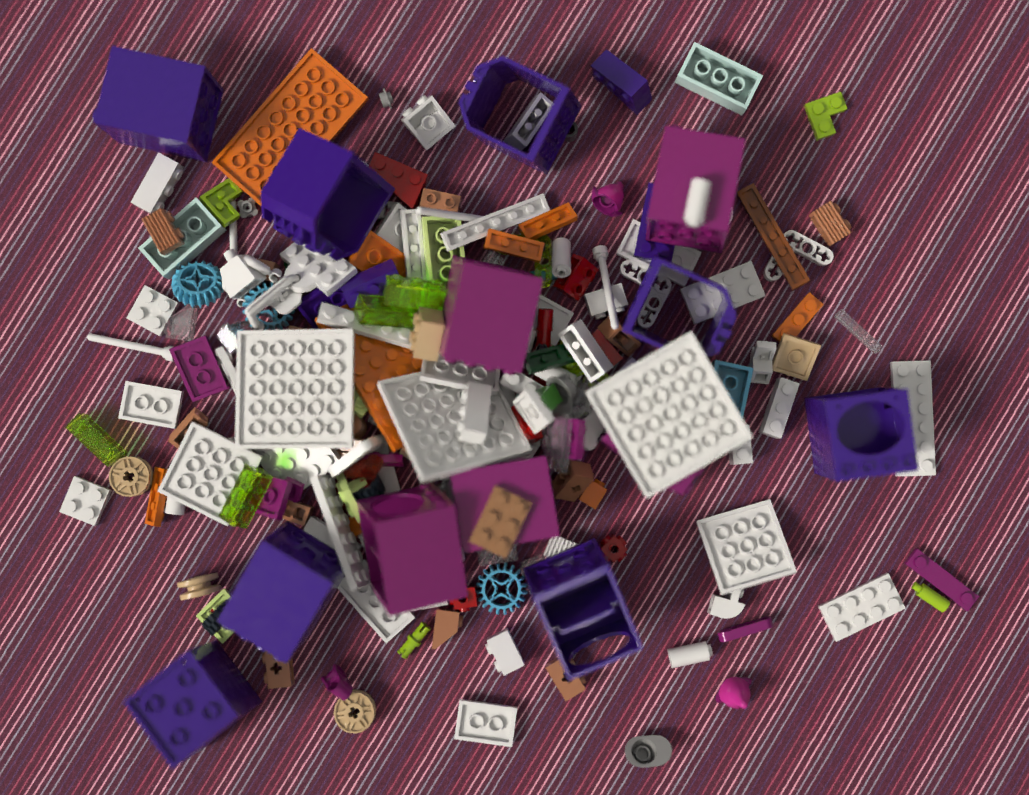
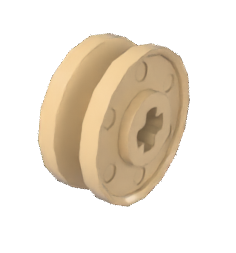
[109,456,154,497]
[177,573,221,600]
[334,689,377,734]

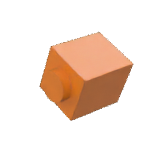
[578,478,607,510]

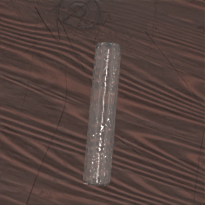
[834,309,882,354]

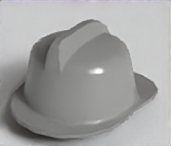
[546,374,577,419]
[625,735,672,768]

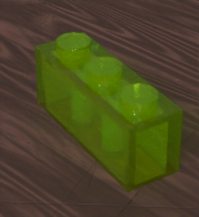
[383,274,446,310]
[354,294,418,328]
[65,413,128,467]
[219,464,273,529]

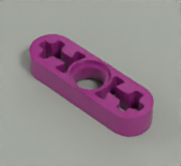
[717,616,774,642]

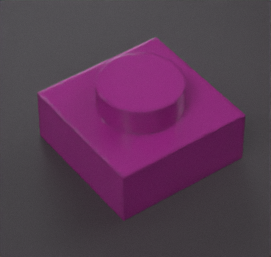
[284,477,305,503]

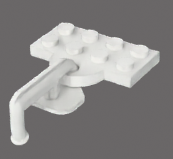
[245,242,358,330]

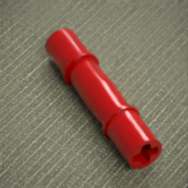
[533,308,553,387]

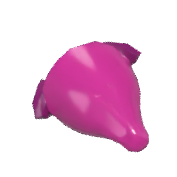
[591,181,624,217]
[715,677,752,709]

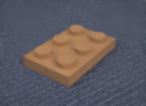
[469,486,532,559]

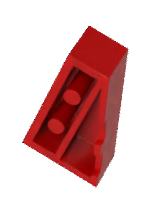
[369,152,429,209]

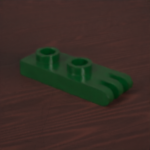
[524,344,576,374]

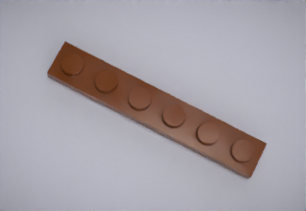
[736,183,810,291]

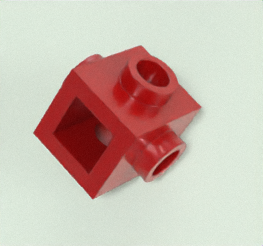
[600,534,628,563]
[450,583,478,612]

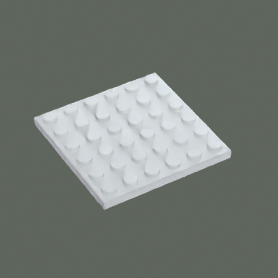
[235,329,355,449]
[585,331,753,499]
[377,371,532,483]

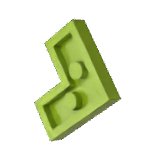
[804,92,847,141]
[199,178,242,228]

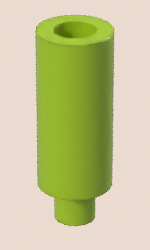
[911,582,950,612]

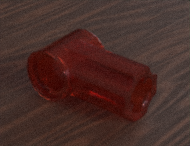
[344,454,384,480]

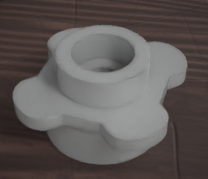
[379,88,394,109]
[237,198,258,218]

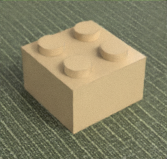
[409,307,445,362]

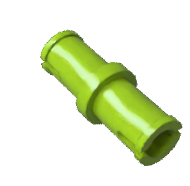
[397,621,431,659]

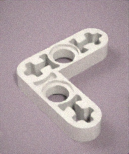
[763,230,834,282]
[620,260,672,329]
[327,434,388,478]

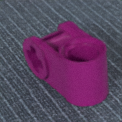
[321,664,353,700]

